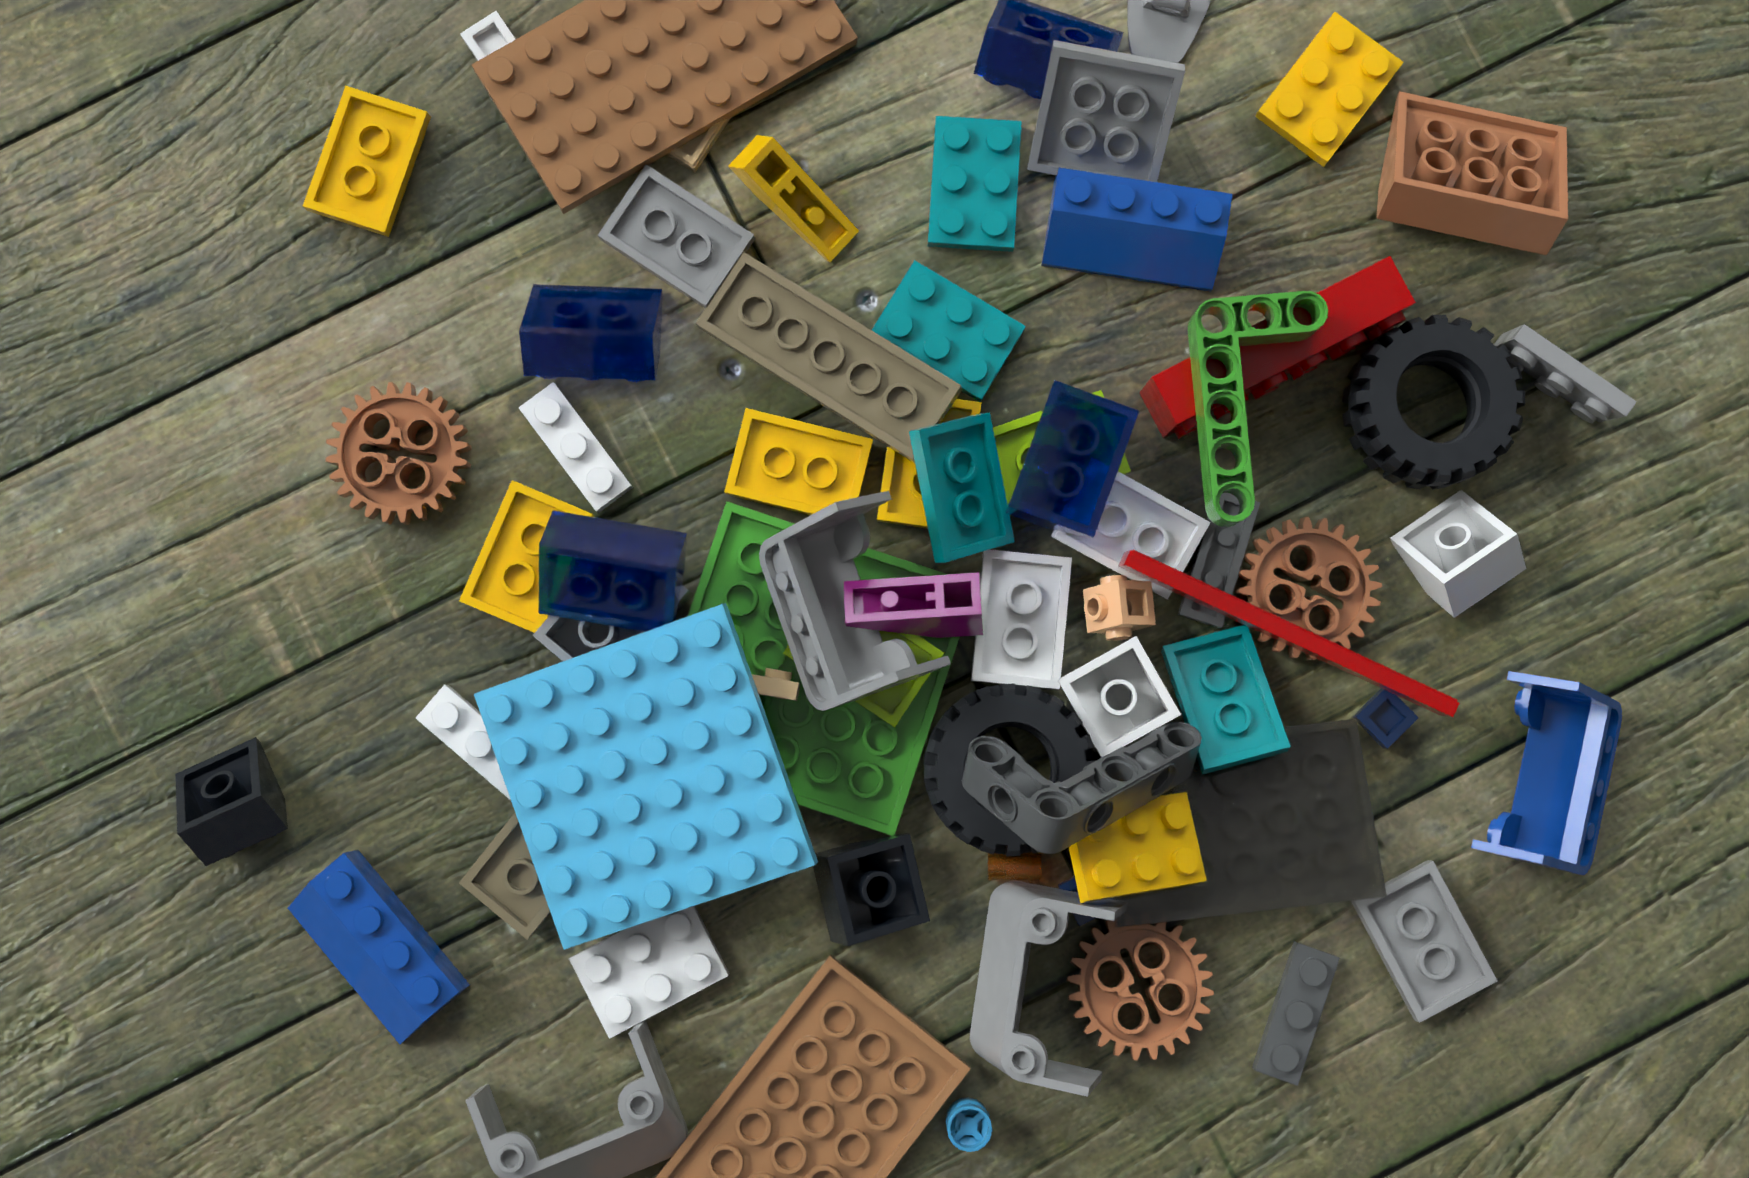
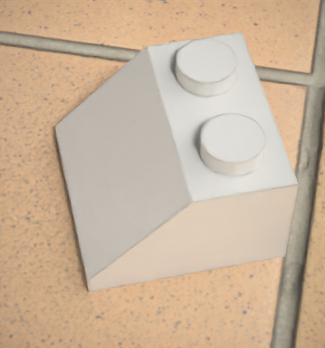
[1390,490,1526,618]
[1058,636,1181,758]

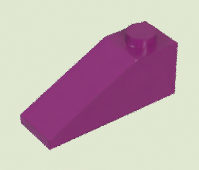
[844,572,983,638]

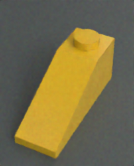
[728,135,859,262]

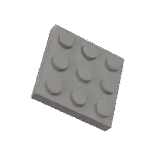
[1027,40,1185,182]

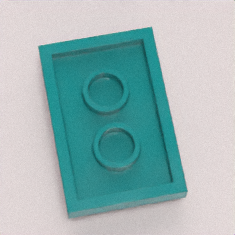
[927,116,1022,252]
[872,260,1026,402]
[909,412,1015,563]
[1161,625,1291,774]

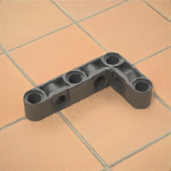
[962,722,1202,854]

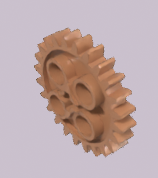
[325,382,472,525]
[1235,517,1382,660]
[1066,912,1214,1061]

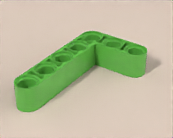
[1188,291,1328,527]

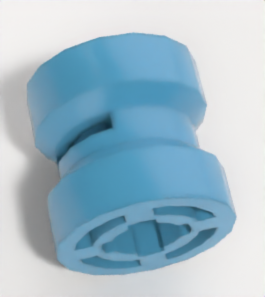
[945,1097,992,1152]

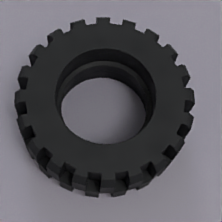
[1342,315,1525,490]
[923,683,1096,856]

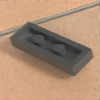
[1177,493,1260,629]
[1252,941,1340,1086]

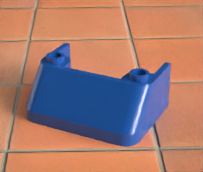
[1471,671,1622,875]

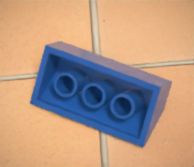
[1041,167,1233,292]
[288,850,470,1044]

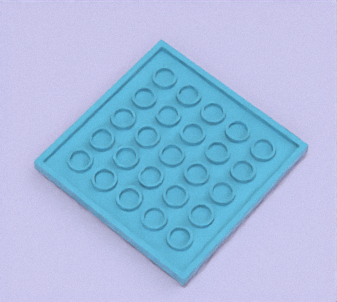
[474,603,818,950]

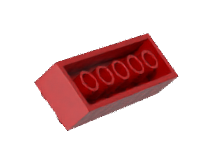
[1140,256,1416,439]

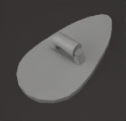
[1127,0,1211,63]

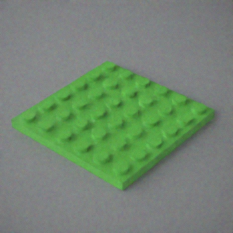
[688,502,959,836]

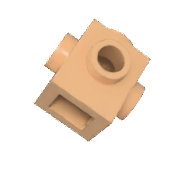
[1083,575,1156,641]

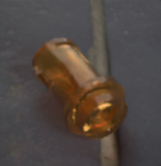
[988,852,1041,884]

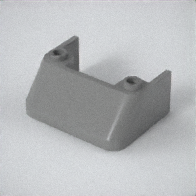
[759,491,951,711]
[970,881,1128,1097]
[465,1020,688,1178]

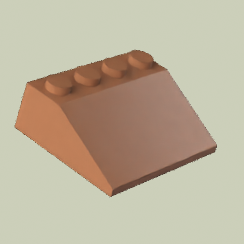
[1377,91,1568,255]

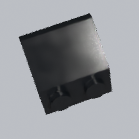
[175,737,288,866]
[813,833,930,946]

